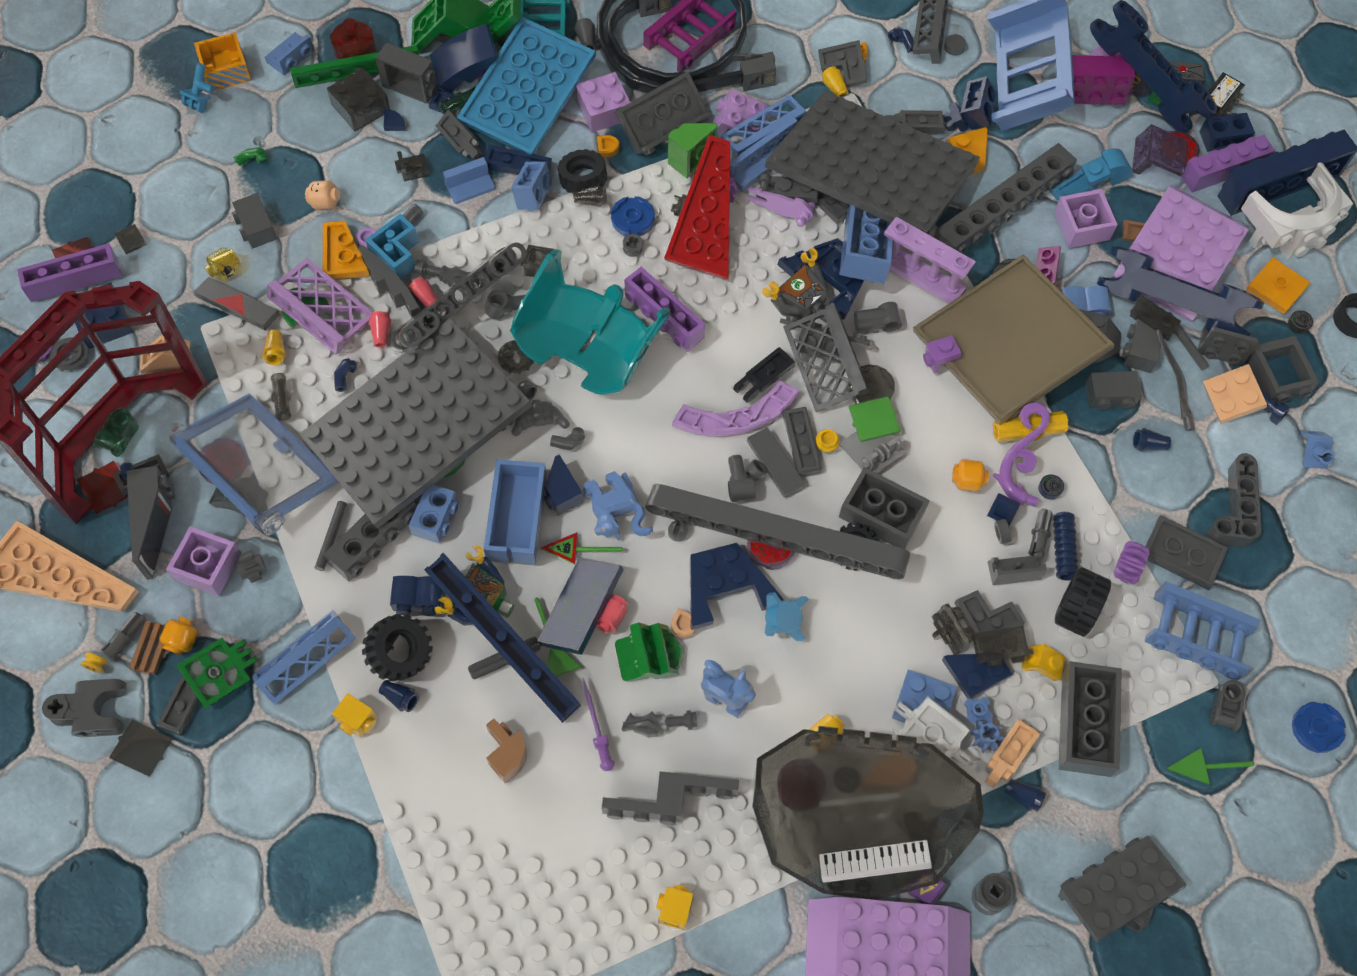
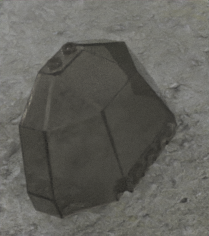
[752,726,984,900]

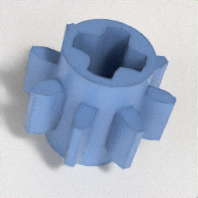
[970,719,1004,753]

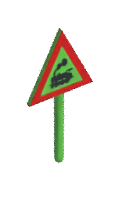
[540,532,623,565]

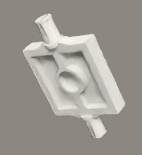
[894,696,972,771]

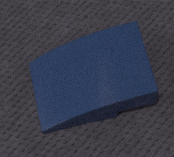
[430,24,498,93]

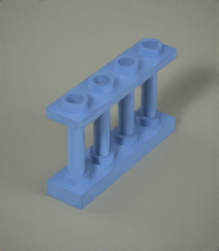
[1145,581,1260,680]

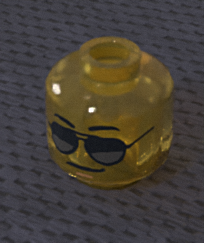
[204,247,241,281]

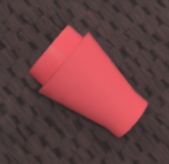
[408,277,441,308]
[369,311,392,348]

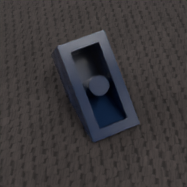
[544,454,583,515]

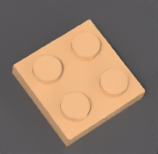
[1203,364,1267,424]

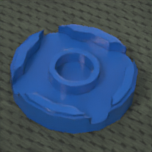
[611,196,655,236]
[1292,702,1346,753]

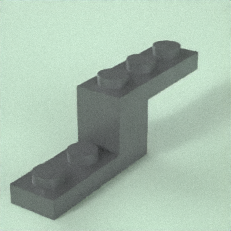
[602,771,739,825]

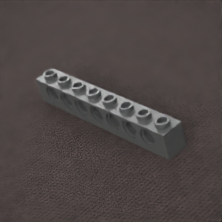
[934,143,1077,254]

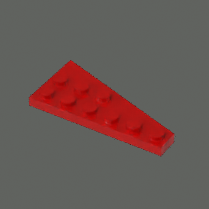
[664,135,731,281]

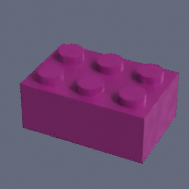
[1073,55,1135,105]

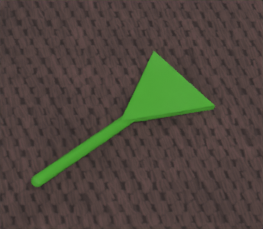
[535,597,582,676]

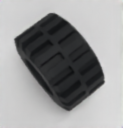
[1055,567,1111,637]
[362,614,433,682]

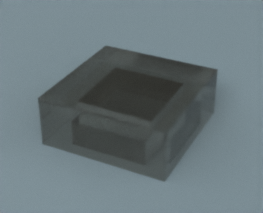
[114,224,146,254]

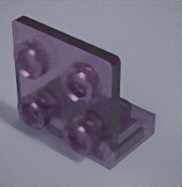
[1132,124,1187,176]

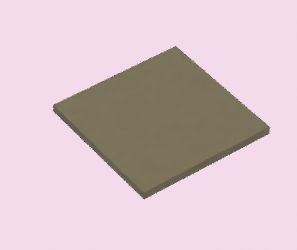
[913,254,1114,425]

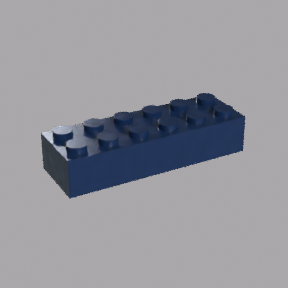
[1217,129,1357,216]

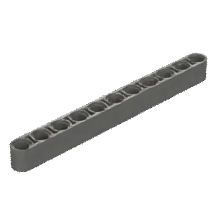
[645,484,911,579]

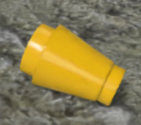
[821,66,849,97]
[262,330,286,365]

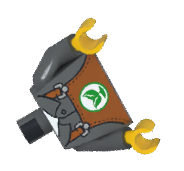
[762,248,827,320]

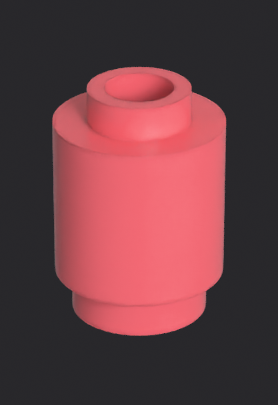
[596,594,628,633]

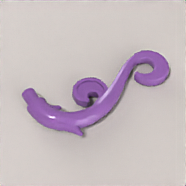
[993,402,1050,507]

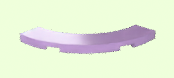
[672,380,799,437]

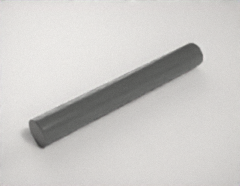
[1163,312,1210,371]
[314,501,347,571]

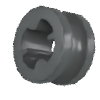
[623,234,643,257]

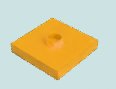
[1246,257,1311,315]

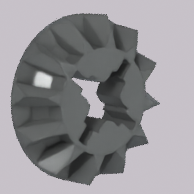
[50,337,89,372]

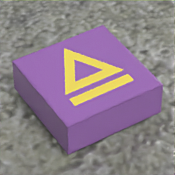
[908,870,946,905]

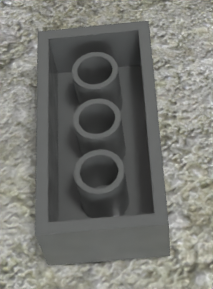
[1059,661,1122,777]

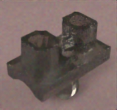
[932,603,977,655]

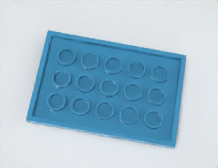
[457,17,596,156]

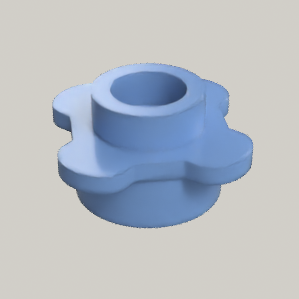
[964,697,993,724]

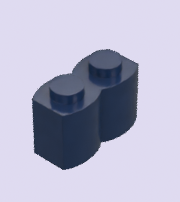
[390,576,445,616]

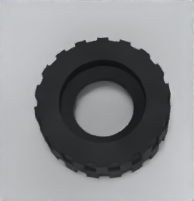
[557,149,607,195]

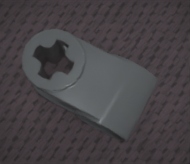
[1209,680,1246,732]

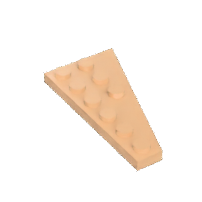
[0,521,139,612]

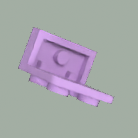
[713,89,768,138]

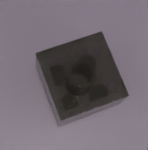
[327,67,390,132]

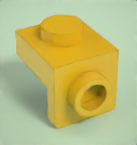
[1021,644,1066,681]

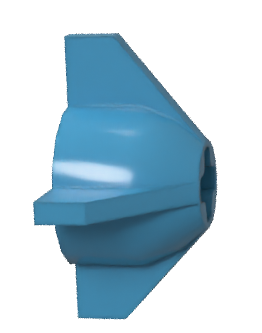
[764,592,809,641]

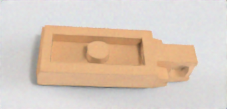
[985,718,1041,788]

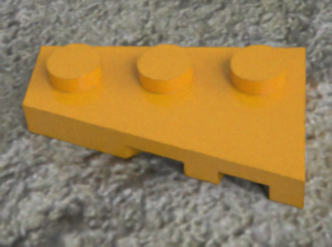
[322,221,370,280]

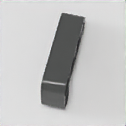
[1207,453,1261,548]

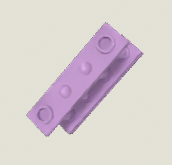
[884,217,976,304]

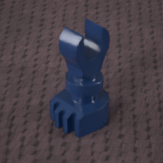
[1260,388,1290,425]

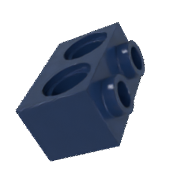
[960,76,997,130]
[1199,112,1255,152]

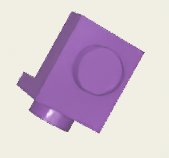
[923,335,961,374]

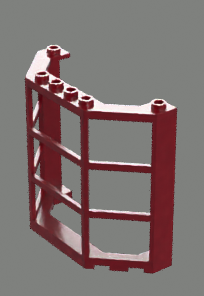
[0,281,208,525]

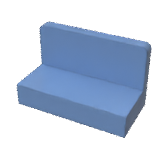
[443,157,495,204]

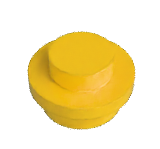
[815,429,839,453]

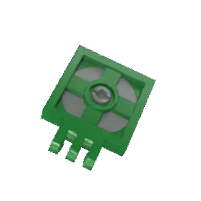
[176,637,259,709]

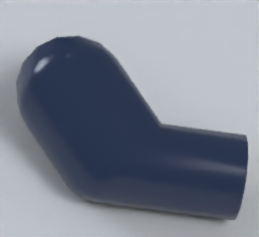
[888,28,914,52]
[334,358,357,392]

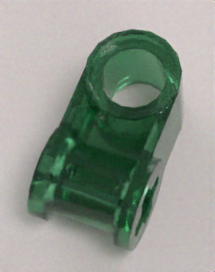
[94,408,139,457]

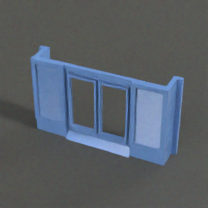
[988,0,1075,131]

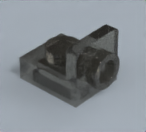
[395,151,430,182]

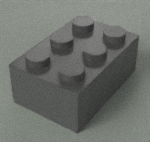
[839,467,930,549]

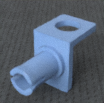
[1300,430,1335,468]

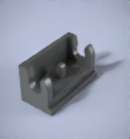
[987,552,1047,585]

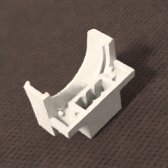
[1241,163,1354,260]

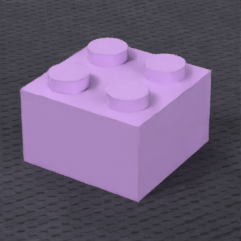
[576,72,630,133]
[1054,189,1117,248]
[166,526,242,597]

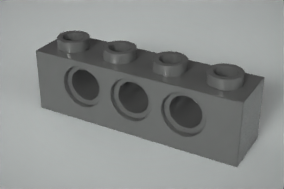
[323,501,417,581]

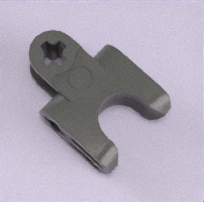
[42,679,127,737]

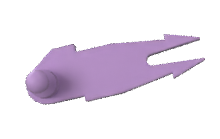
[746,188,815,227]

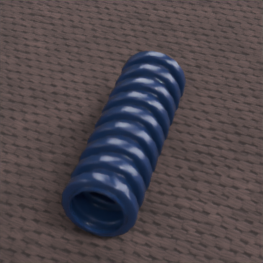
[1053,512,1078,580]

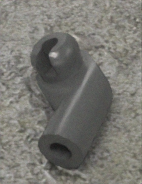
[550,427,585,450]

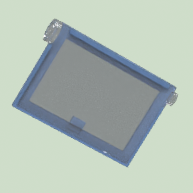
[170,393,338,536]

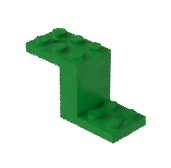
[411,0,521,53]

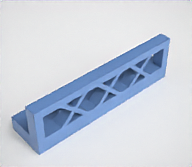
[721,95,806,161]
[730,117,798,192]
[252,610,356,705]

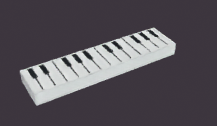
[819,840,932,883]

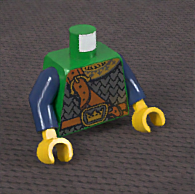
[435,545,514,626]

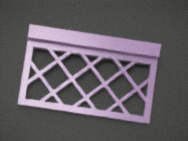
[267,258,373,355]

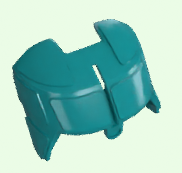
[510,249,672,395]

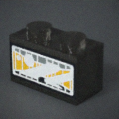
[1195,72,1245,118]

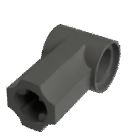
[854,302,902,332]

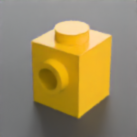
[332,693,377,738]
[656,885,694,931]

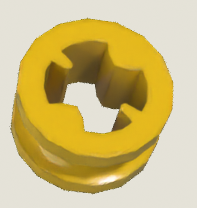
[80,652,108,674]

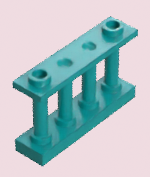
[514,0,570,37]

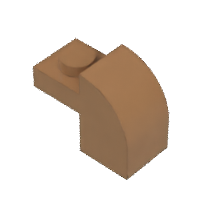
[486,718,527,784]

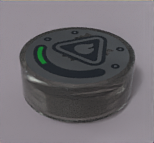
[1288,310,1313,334]

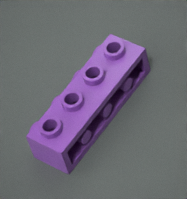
[1181,135,1275,193]
[17,243,122,302]
[624,266,706,352]

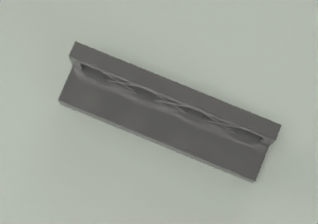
[913,0,948,64]

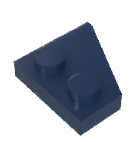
[942,653,1013,699]

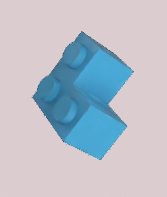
[365,214,419,280]

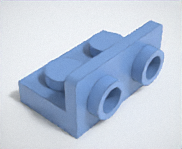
[265,32,314,75]

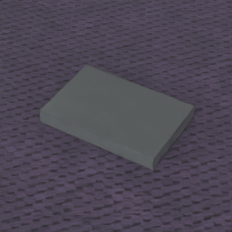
[1145,515,1228,590]

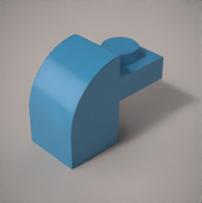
[1081,148,1133,187]

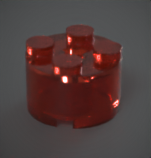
[330,18,377,60]

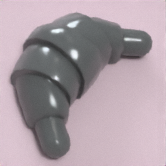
[511,399,570,436]

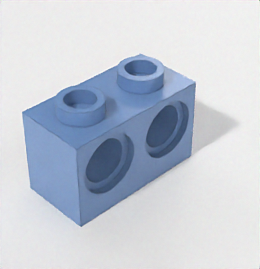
[511,161,552,211]
[409,485,459,544]

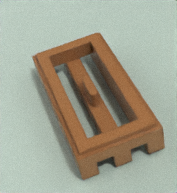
[129,621,166,675]

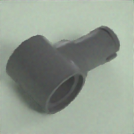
[485,290,525,319]
[728,455,756,502]

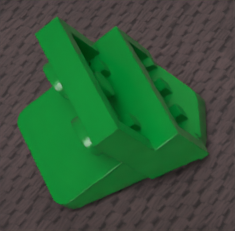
[615,622,684,682]

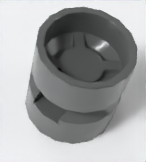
[972,873,1014,915]

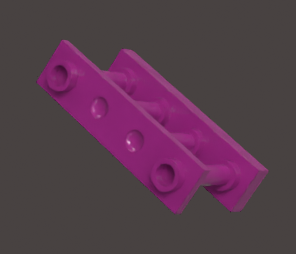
[643,0,737,72]

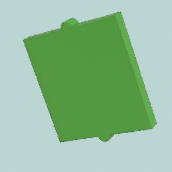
[848,396,900,442]

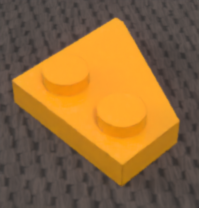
[947,127,987,174]

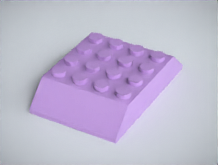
[1112,184,1250,323]
[805,897,970,976]

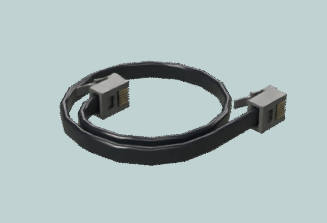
[597,0,776,93]

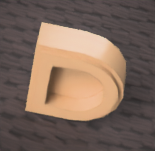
[671,608,696,639]

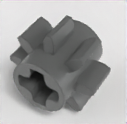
[236,550,267,583]

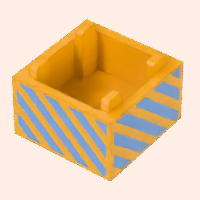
[194,32,251,91]

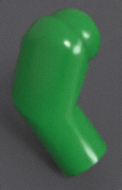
[233,147,268,166]

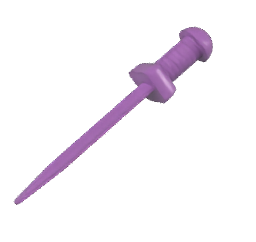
[583,678,615,771]

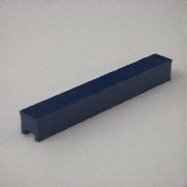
[424,553,582,723]

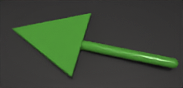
[1167,748,1254,785]

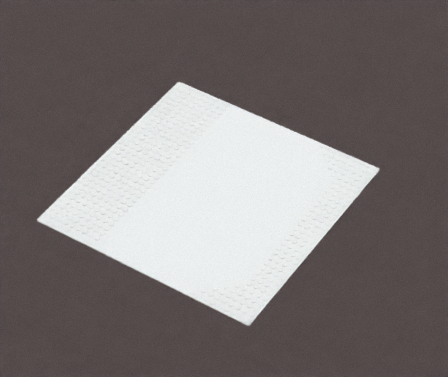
[201,93,1218,976]

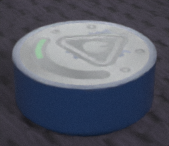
[1038,474,1064,500]

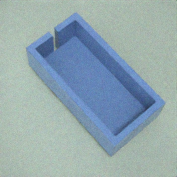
[484,459,547,565]

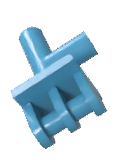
[180,63,215,113]

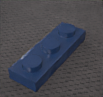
[484,145,552,175]

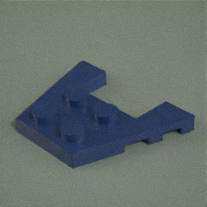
[777,238,864,320]
[690,543,784,630]

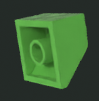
[668,123,718,178]

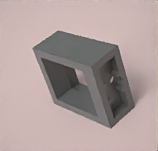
[376,43,438,104]
[1247,336,1319,403]

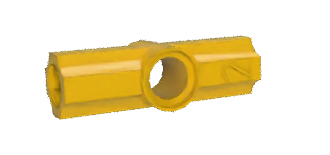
[993,411,1068,442]

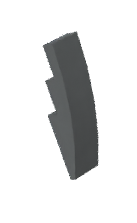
[359,245,420,318]

